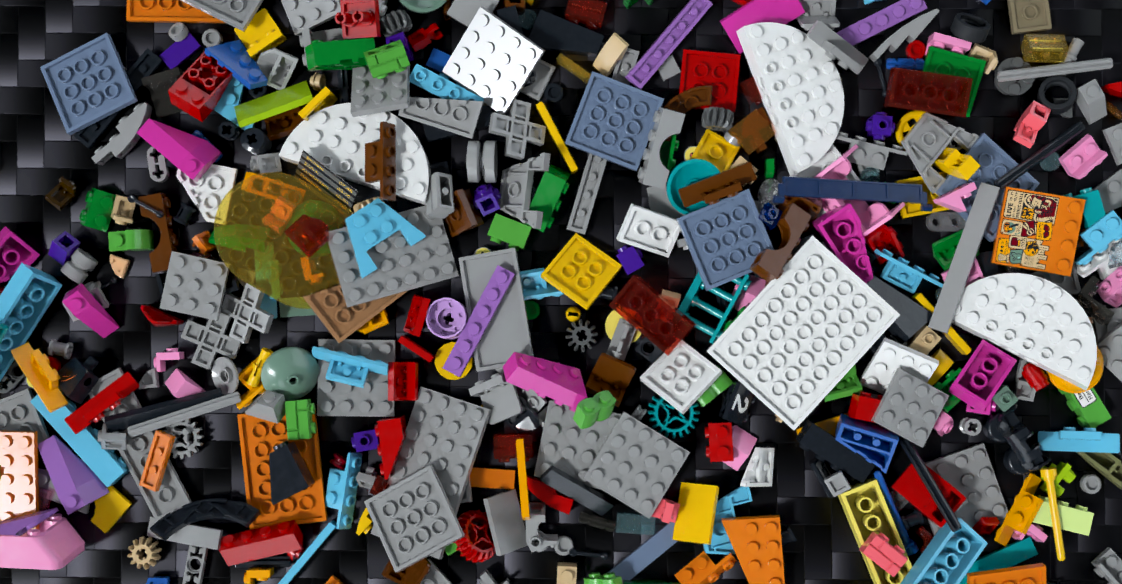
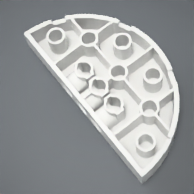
[736,22,844,175]
[279,103,431,205]
[952,273,1097,391]

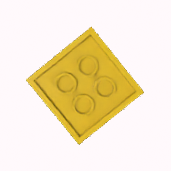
[541,233,622,310]

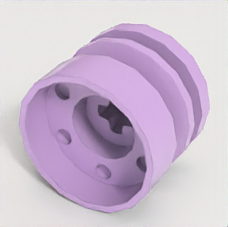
[426,298,468,340]

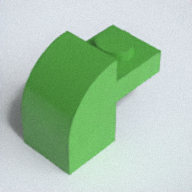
[108,229,155,252]

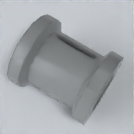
[48,339,74,359]
[959,417,982,436]

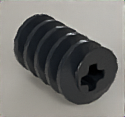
[240,128,272,155]

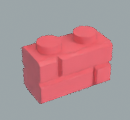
[859,532,908,577]

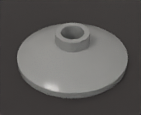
[212,357,239,395]

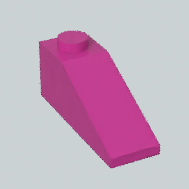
[62,283,120,338]

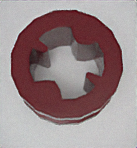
[330,453,347,470]

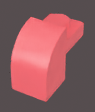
[1013,100,1051,149]
[652,498,680,523]

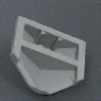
[256,48,299,90]

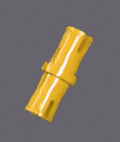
[246,347,274,387]

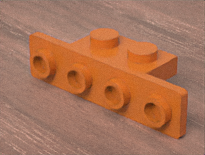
[674,551,737,584]

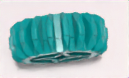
[647,396,700,438]

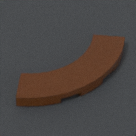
[664,86,712,142]

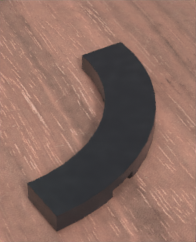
[150,498,261,541]

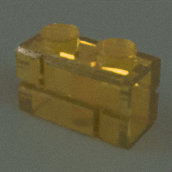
[1021,34,1068,63]

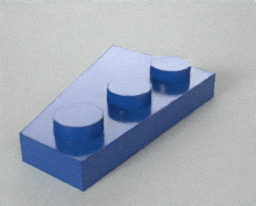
[204,40,268,90]

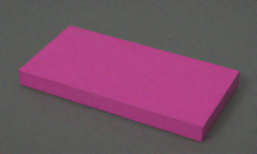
[720,0,805,54]

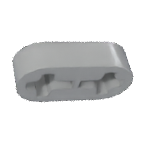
[147,147,169,182]

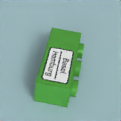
[1057,388,1112,428]

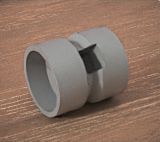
[61,248,98,284]

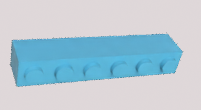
[30,387,129,487]

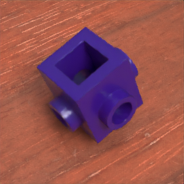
[865,112,895,141]
[472,183,501,216]

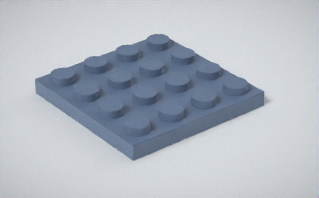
[40,33,138,135]
[565,71,664,171]
[935,133,1040,242]
[676,189,774,291]

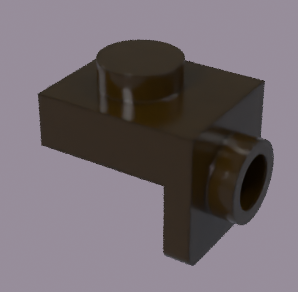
[45,176,77,211]

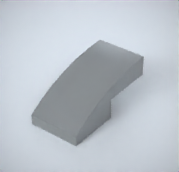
[1014,358,1036,402]

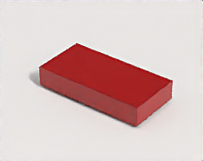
[398,335,435,363]

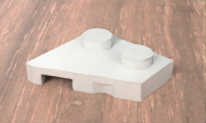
[740,447,775,487]

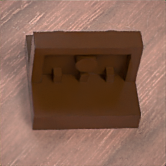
[444,188,484,237]

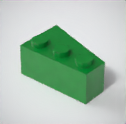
[305,38,375,71]
[524,164,571,232]

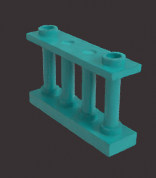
[672,272,752,344]

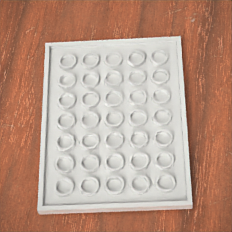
[707,236,900,430]

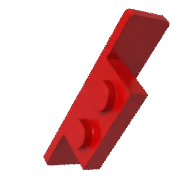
[65,372,140,434]

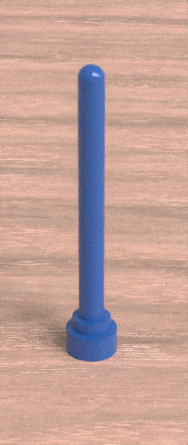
[874,470,919,556]

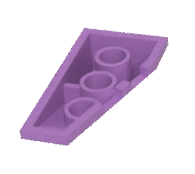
[38,435,109,515]
[0,507,59,536]

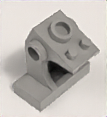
[526,502,558,552]

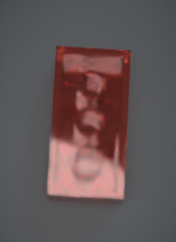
[884,67,973,118]
[609,275,696,356]

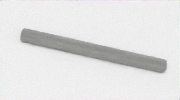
[997,58,1113,82]
[127,391,241,437]

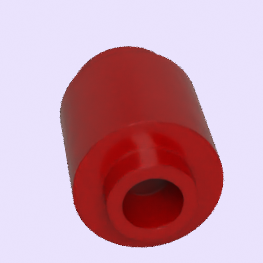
[1021,363,1050,392]

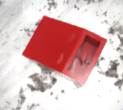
[168,51,233,122]
[375,416,407,480]
[891,463,967,528]

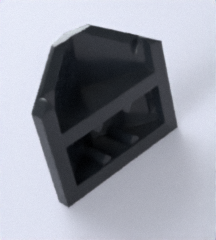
[504,396,540,434]

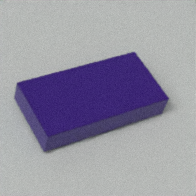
[159,32,202,71]

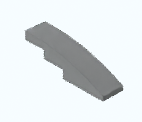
[868,8,939,62]
[147,516,223,550]

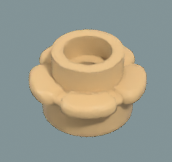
[310,72,326,91]

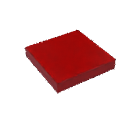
[403,294,431,337]

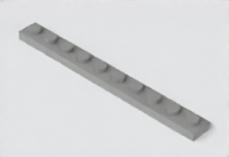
[567,48,640,235]

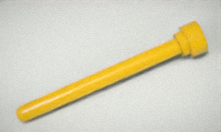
[1040,467,1065,561]

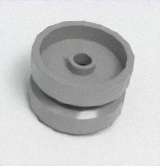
[466,141,498,183]

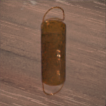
[1105,100,1122,120]

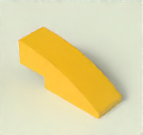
[932,147,980,180]

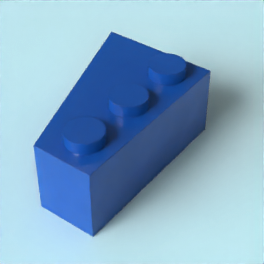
[835,413,899,473]

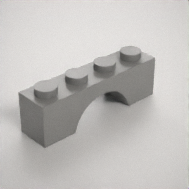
[637,107,685,189]

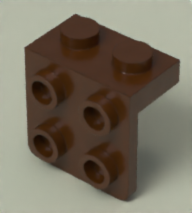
[585,353,636,407]
[381,558,431,584]

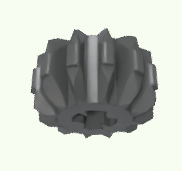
[380,10,413,38]
[701,107,734,132]
[565,319,598,352]

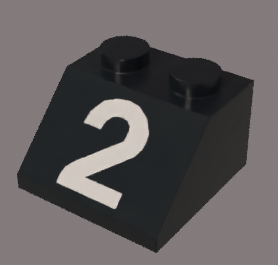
[718,380,756,425]

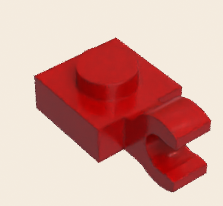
[406,23,443,52]

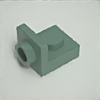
[992,385,1019,412]

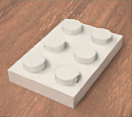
[616,203,681,258]

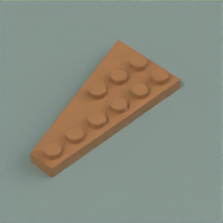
[303,285,407,344]

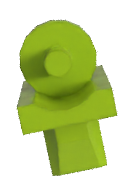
[1040,461,1076,497]

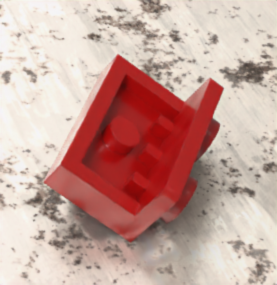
[864,224,905,265]
[388,362,418,401]
[705,422,734,462]

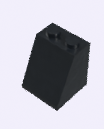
[269,441,315,505]

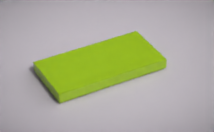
[234,81,313,128]

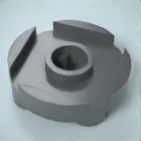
[994,57,1035,96]

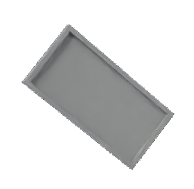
[458,248,534,372]

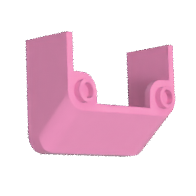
[813,144,905,237]
[0,514,85,570]

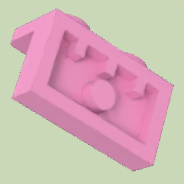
[925,32,972,55]
[1058,134,1108,179]
[1095,265,1122,308]

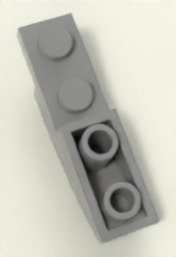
[91,102,153,166]

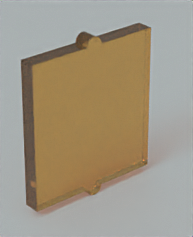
[729,109,775,155]

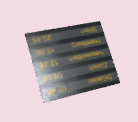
[293,150,358,219]

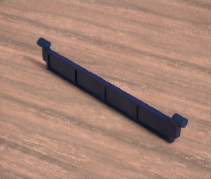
[773,176,933,212]

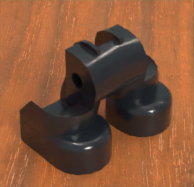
[983,403,1052,475]

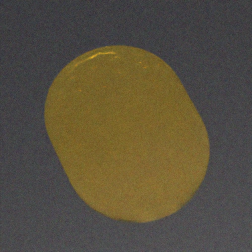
[214,172,353,309]

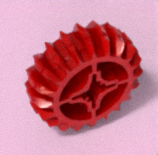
[453,510,496,563]

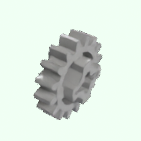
[162,419,204,459]

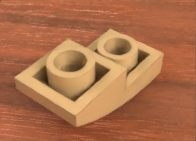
[593,33,629,77]

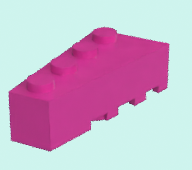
[503,352,588,412]

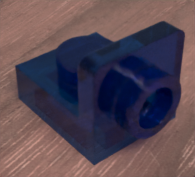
[758,202,782,232]

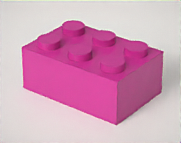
[948,340,1017,413]

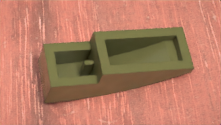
[1077,452,1122,490]

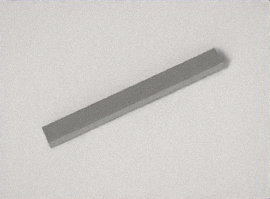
[928,182,1000,334]

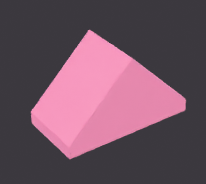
[165,368,206,398]

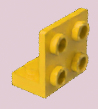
[234,8,287,61]

